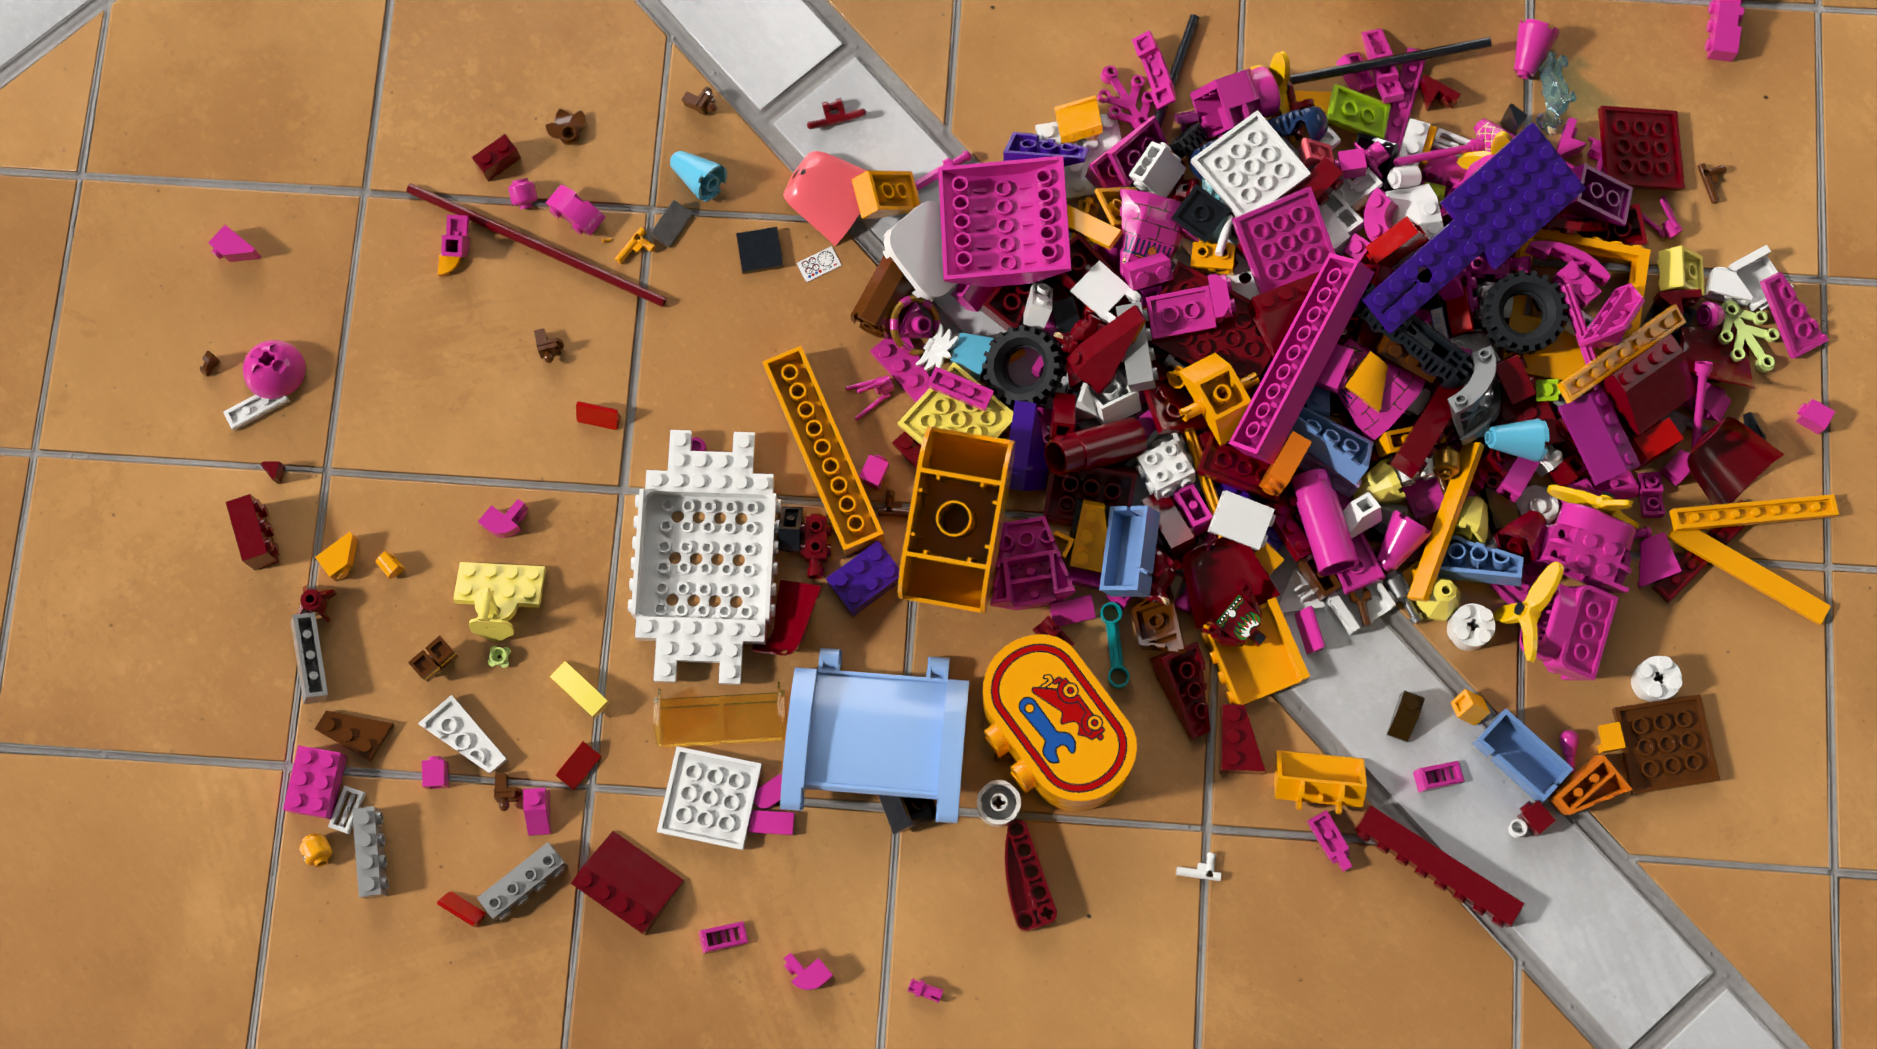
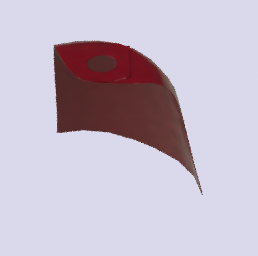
[1679,327,1756,389]
[1687,416,1784,505]
[1183,537,1280,629]
[752,580,822,656]

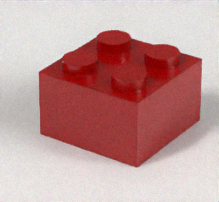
[1629,418,1684,471]

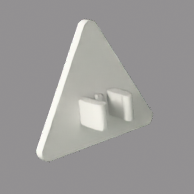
[1279,570,1324,613]

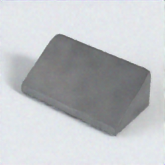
[651,200,692,248]

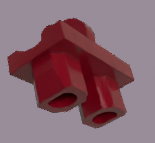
[1032,615,1075,647]

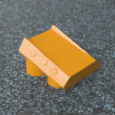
[1054,95,1103,145]

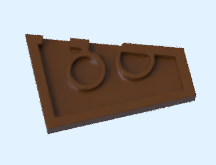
[315,711,394,762]

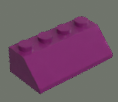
[1557,388,1641,486]

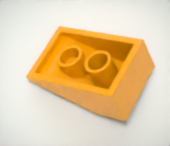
[852,170,921,219]
[1094,187,1138,229]

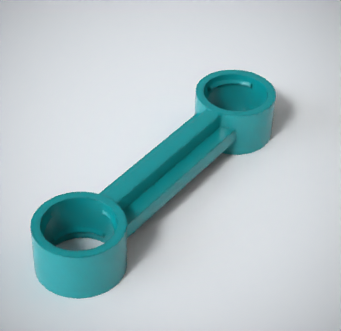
[1100,602,1130,689]

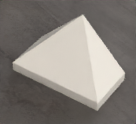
[1075,382,1099,420]

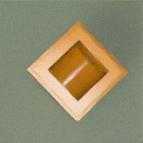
[376,551,405,579]

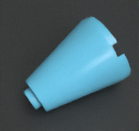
[670,150,727,202]
[1485,419,1549,462]

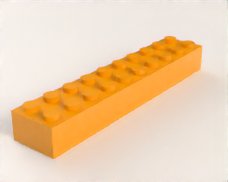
[762,346,885,556]

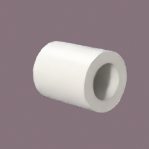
[1387,166,1422,189]

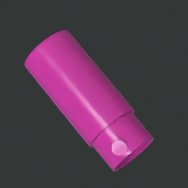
[1292,469,1359,576]

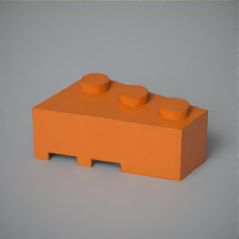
[1547,755,1633,815]

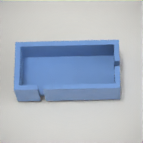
[1099,506,1160,597]
[1472,709,1573,803]

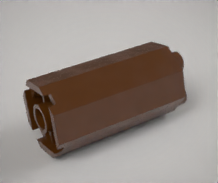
[850,256,915,339]

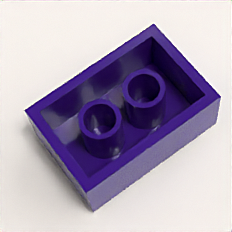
[826,541,900,617]

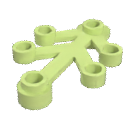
[1718,300,1780,373]

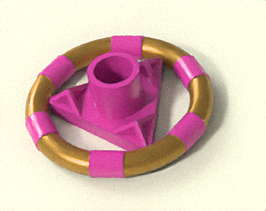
[890,295,941,356]

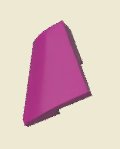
[1638,532,1682,588]

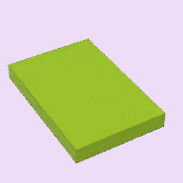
[1327,84,1391,140]

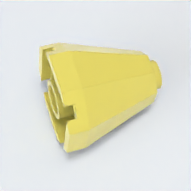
[1353,457,1406,504]
[1453,496,1488,544]
[1415,577,1461,621]

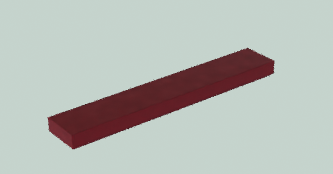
[1652,500,1746,603]

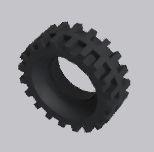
[1480,270,1568,356]
[982,325,1067,406]

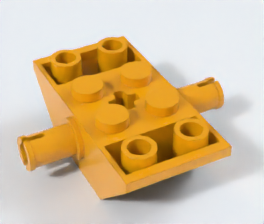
[1178,353,1260,446]

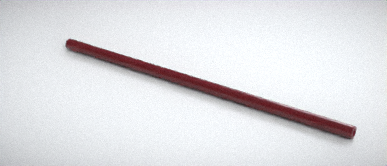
[406,183,667,307]

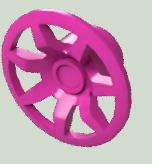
[1354,141,1390,179]

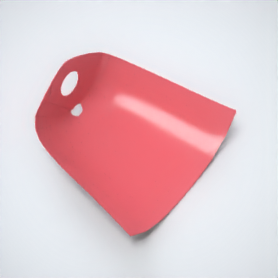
[783,151,867,246]

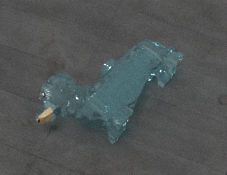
[1536,51,1577,136]

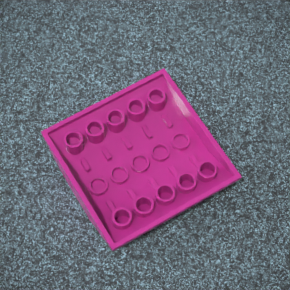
[938,156,1071,287]

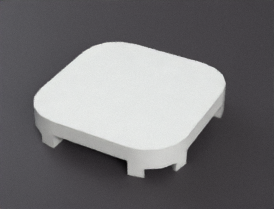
[883,201,957,301]

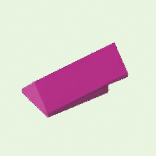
[1085,116,1169,188]

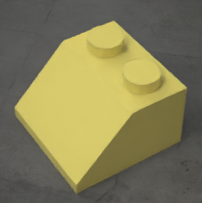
[1657,246,1705,296]

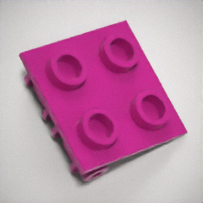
[1420,147,1467,195]

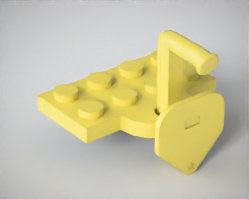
[453,562,546,642]

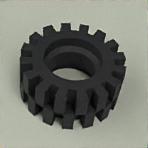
[1169,123,1208,158]

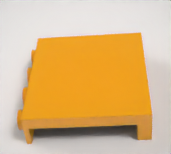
[1200,597,1310,705]

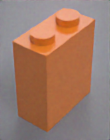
[1259,431,1312,496]

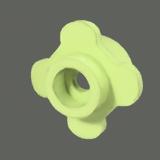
[488,646,511,668]

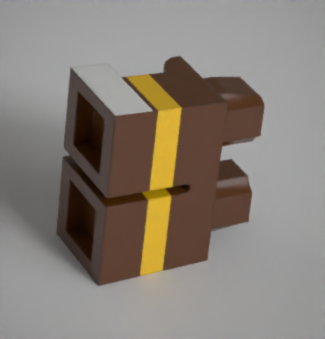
[408,635,458,682]

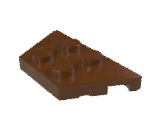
[1131,584,1186,654]

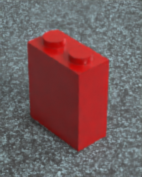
[1365,216,1430,268]

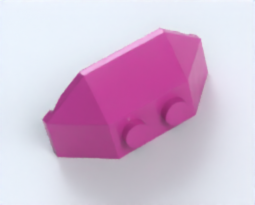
[1578,283,1645,348]

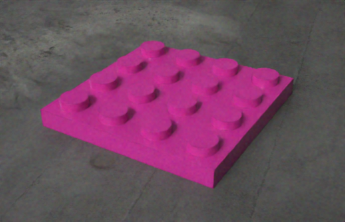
[1231,187,1336,294]

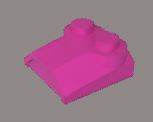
[1208,274,1236,324]

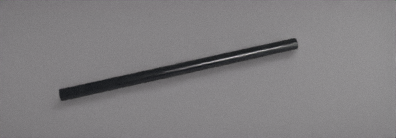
[1130,14,1200,191]
[1289,37,1492,85]

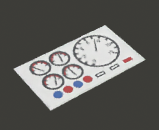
[796,246,841,282]

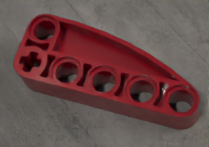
[1005,819,1057,932]

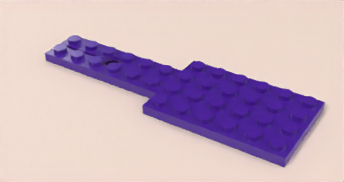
[1362,122,1586,333]

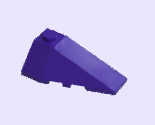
[1003,132,1089,167]
[1009,400,1048,491]

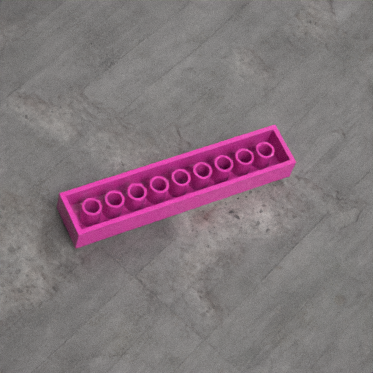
[1228,253,1375,465]

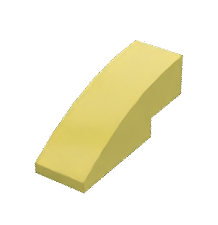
[550,661,610,719]

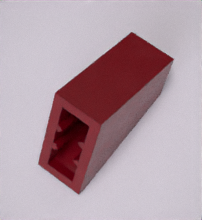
[1048,392,1075,442]

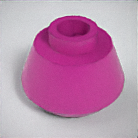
[1697,301,1725,330]

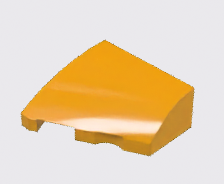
[1345,351,1388,413]

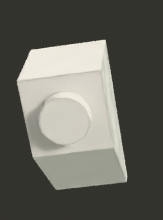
[1704,267,1753,307]

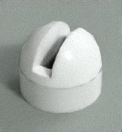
[1508,819,1528,838]

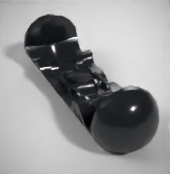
[1350,283,1474,390]

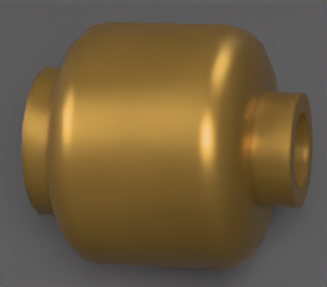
[1433,446,1461,480]

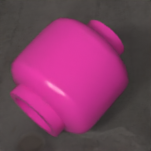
[508,178,538,210]

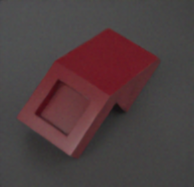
[1470,446,1507,492]

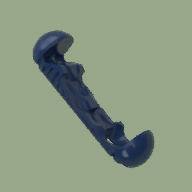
[1189,106,1328,182]

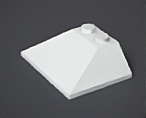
[1369,184,1444,239]

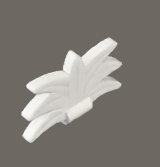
[916,324,959,371]

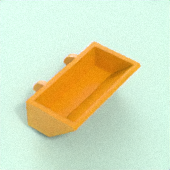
[1274,750,1367,814]

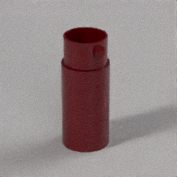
[1044,417,1147,477]

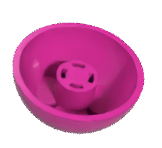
[243,340,306,399]

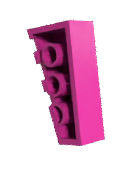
[1705,0,1744,62]

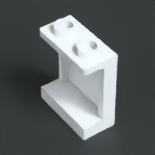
[1728,245,1794,312]
[1207,490,1276,550]
[1326,580,1396,636]

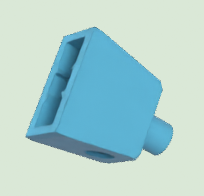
[948,333,994,380]

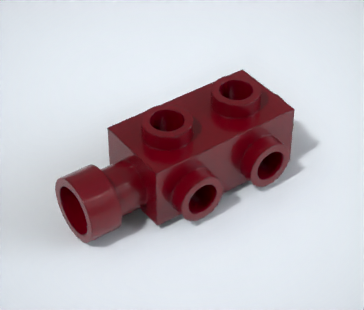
[801,514,831,579]

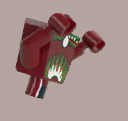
[1202,580,1267,647]

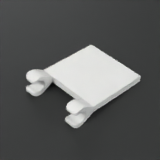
[1070,261,1141,324]

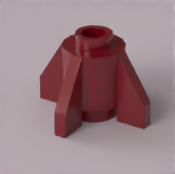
[297,585,337,622]

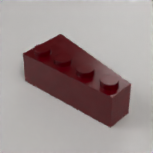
[980,281,1038,331]

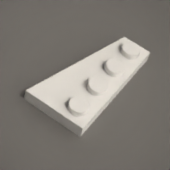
[418,695,507,774]

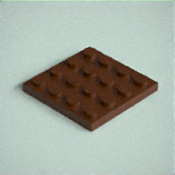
[1612,694,1720,795]

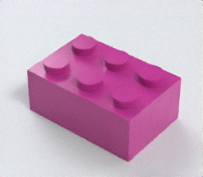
[283,745,347,820]

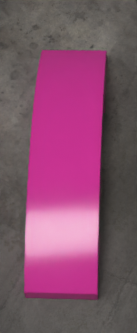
[1132,30,1176,110]
[1525,241,1610,287]

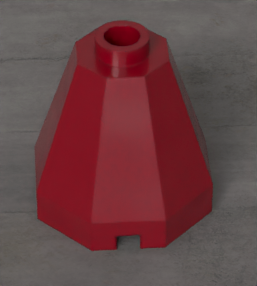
[1494,510,1547,565]

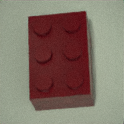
[225,494,280,570]

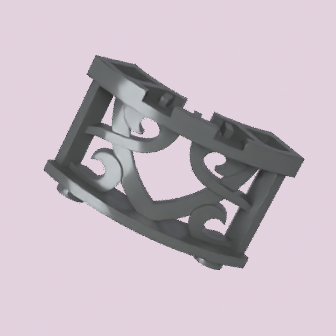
[1448,346,1503,446]

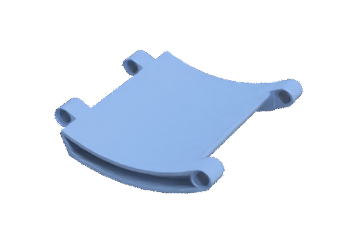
[780,648,969,824]

